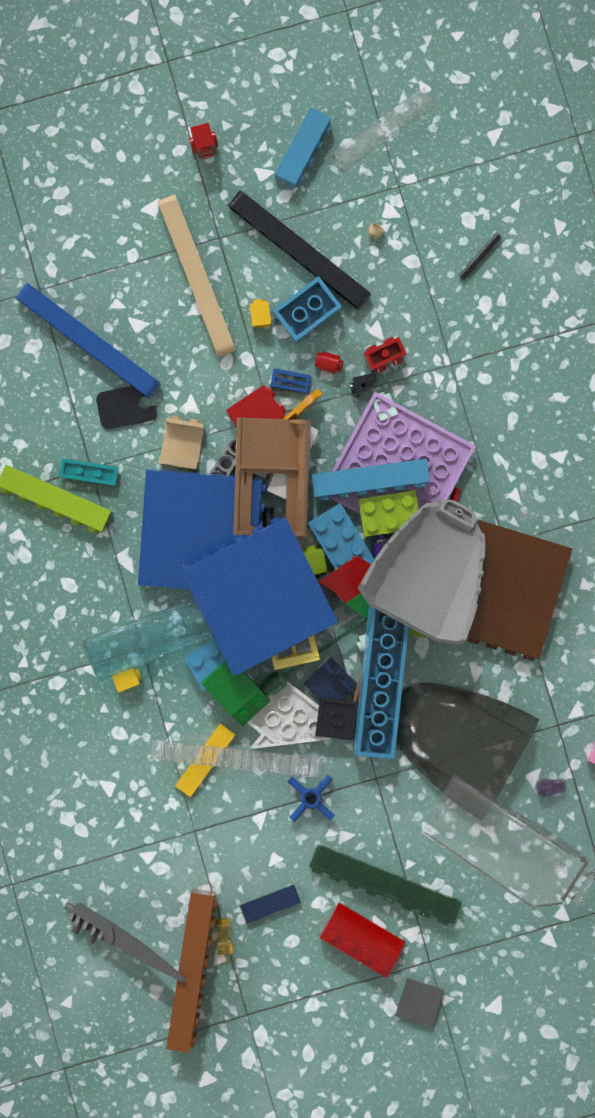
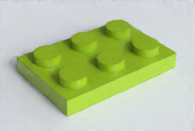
[358,490,418,537]

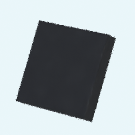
[315,697,358,741]

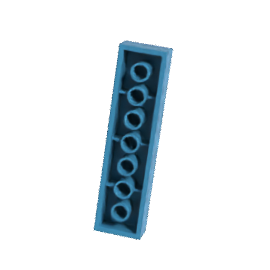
[353,605,409,759]

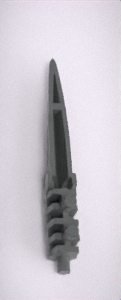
[65,903,186,983]

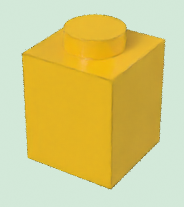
[250,299,272,329]
[111,666,142,693]

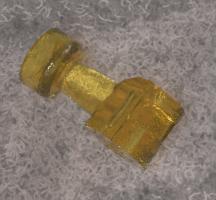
[216,918,234,955]

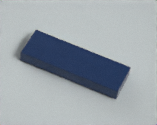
[240,884,301,923]

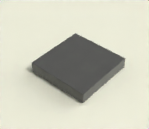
[395,978,444,1028]

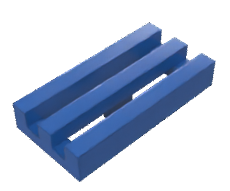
[270,368,311,395]

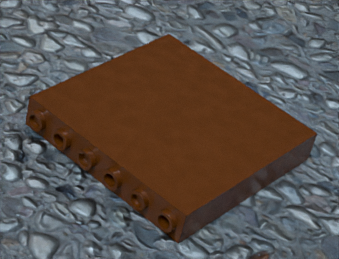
[467,520,573,662]

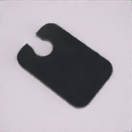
[96,386,157,429]

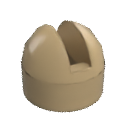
[368,223,385,240]

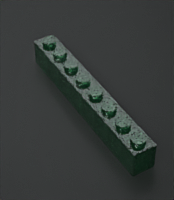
[309,843,462,926]

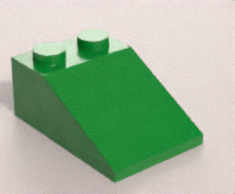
[201,661,271,727]

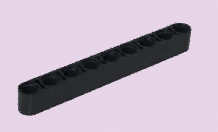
[227,190,371,310]

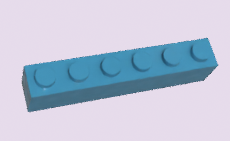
[312,459,430,501]

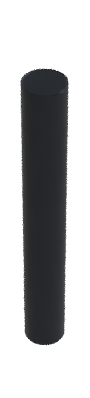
[459,233,502,280]

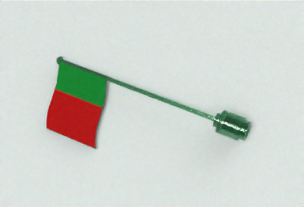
[260,555,371,697]

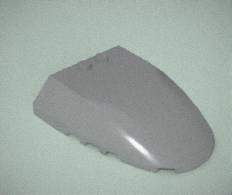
[358,499,485,645]

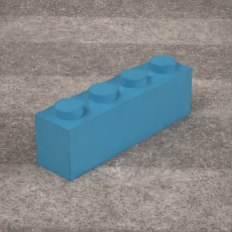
[275,108,332,188]

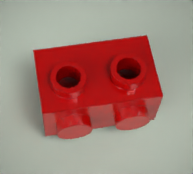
[189,122,219,160]
[363,337,407,374]

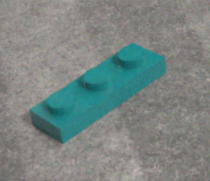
[59,458,119,486]

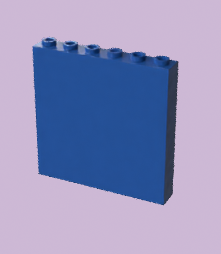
[138,469,266,589]
[179,516,338,676]

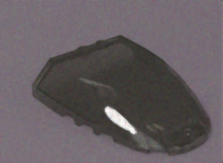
[396,683,539,820]

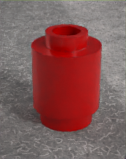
[315,351,344,374]

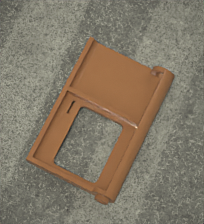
[233,417,311,540]

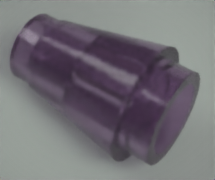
[536,778,566,797]

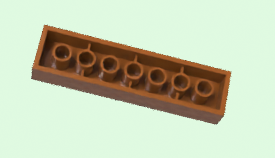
[166,889,218,1053]

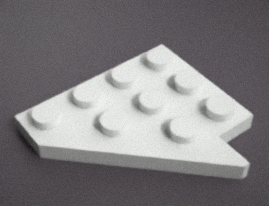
[247,677,331,749]

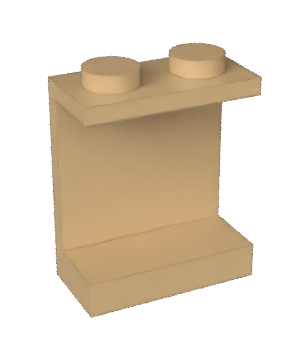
[158,416,205,471]

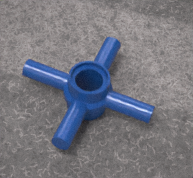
[287,775,335,823]

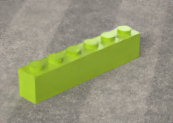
[0,464,112,534]

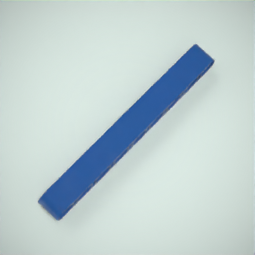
[15,283,161,399]

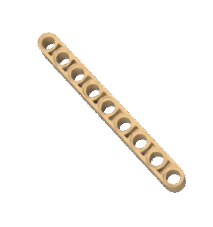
[157,194,236,358]

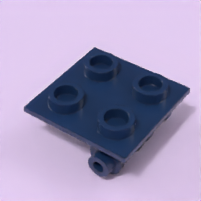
[304,657,357,700]

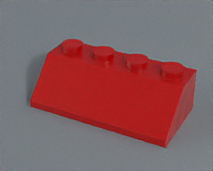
[319,902,405,978]

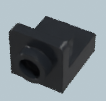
[350,373,377,398]

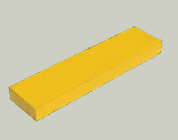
[175,723,236,797]

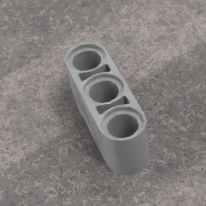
[209,439,236,475]

